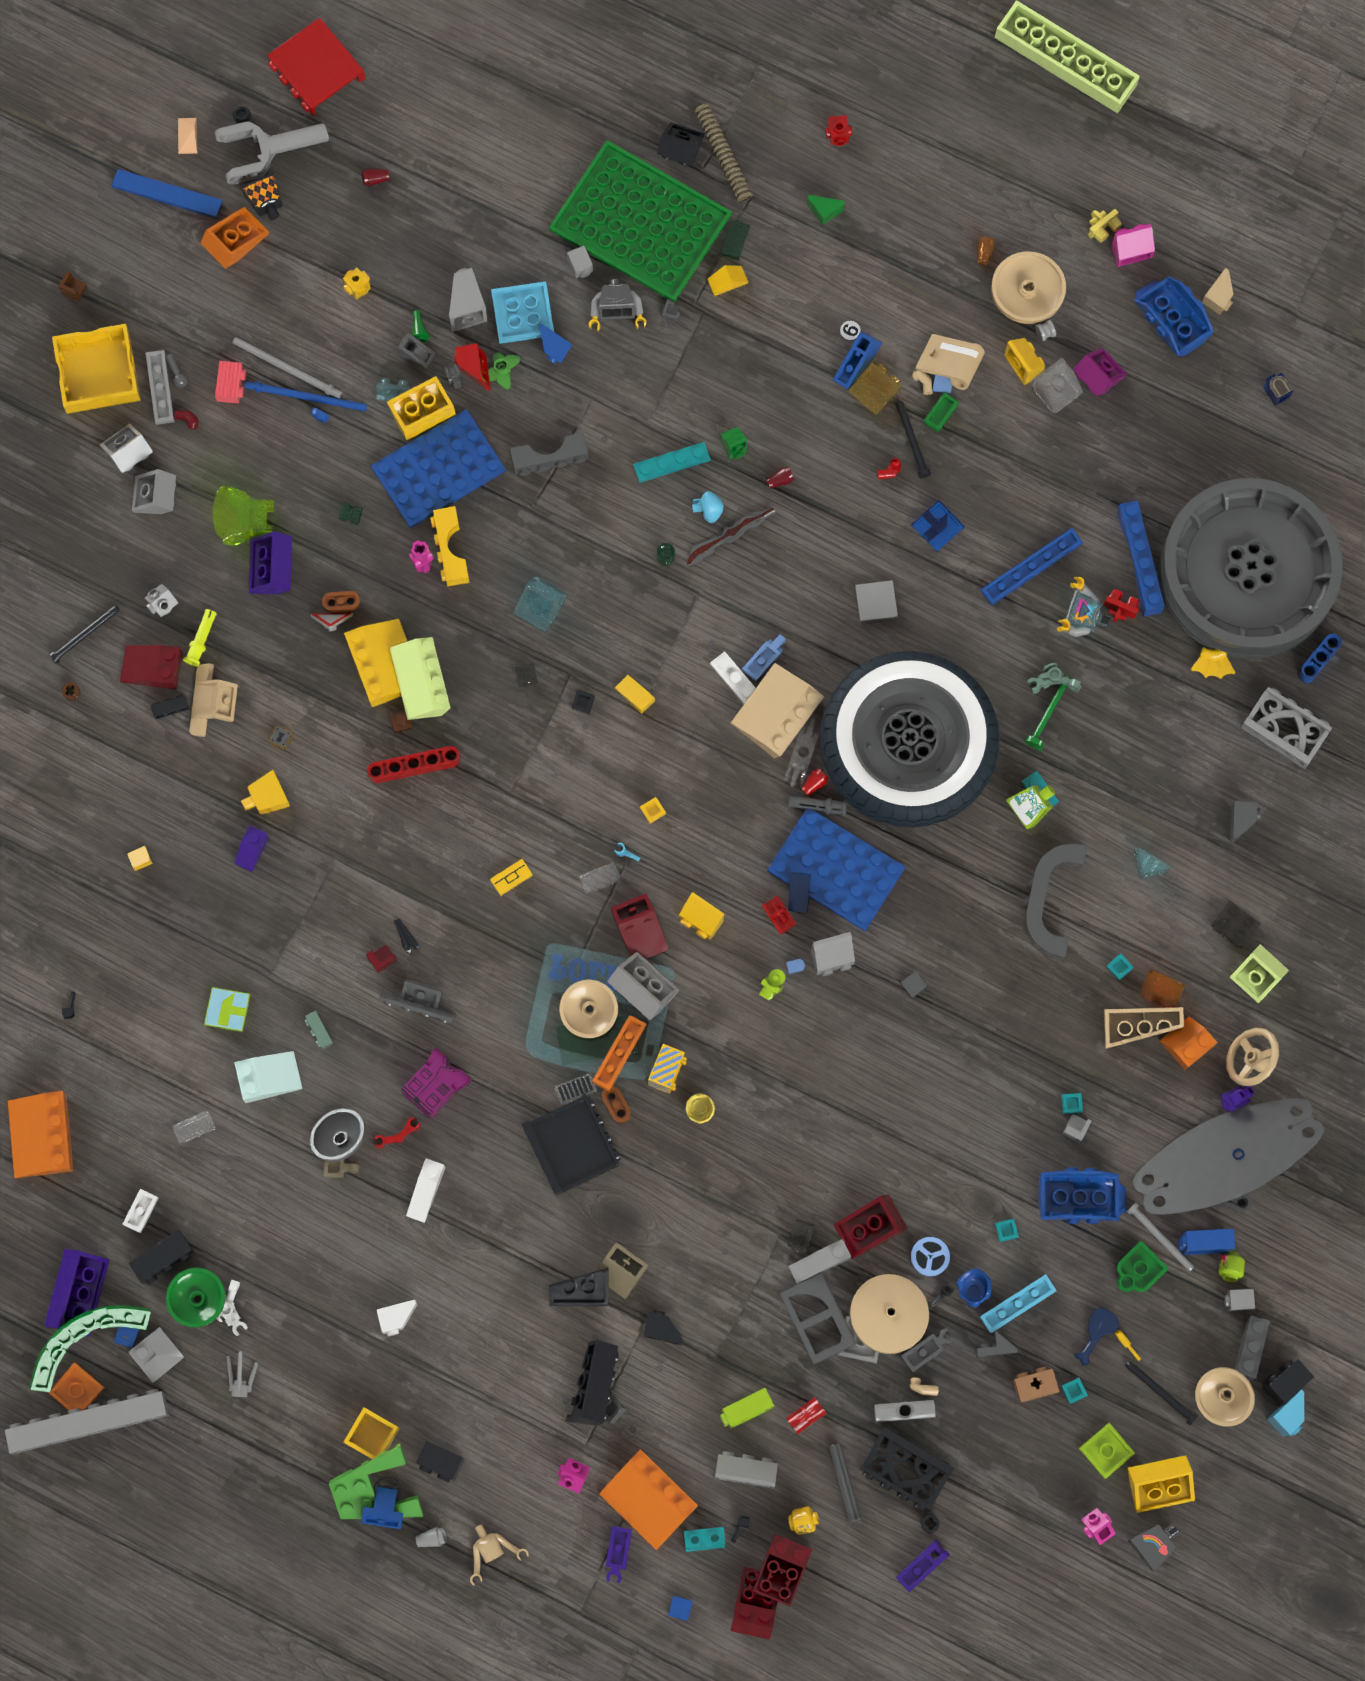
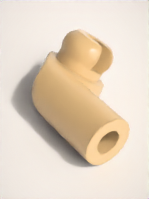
[912,370,932,395]
[909,1378,939,1396]

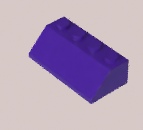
[44,1249,109,1337]

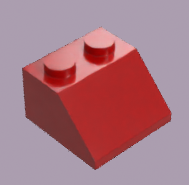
[454,343,491,391]

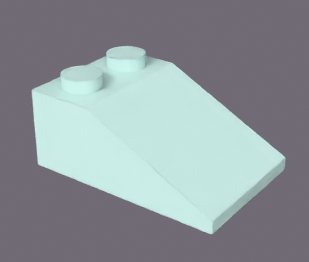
[234,1051,303,1103]

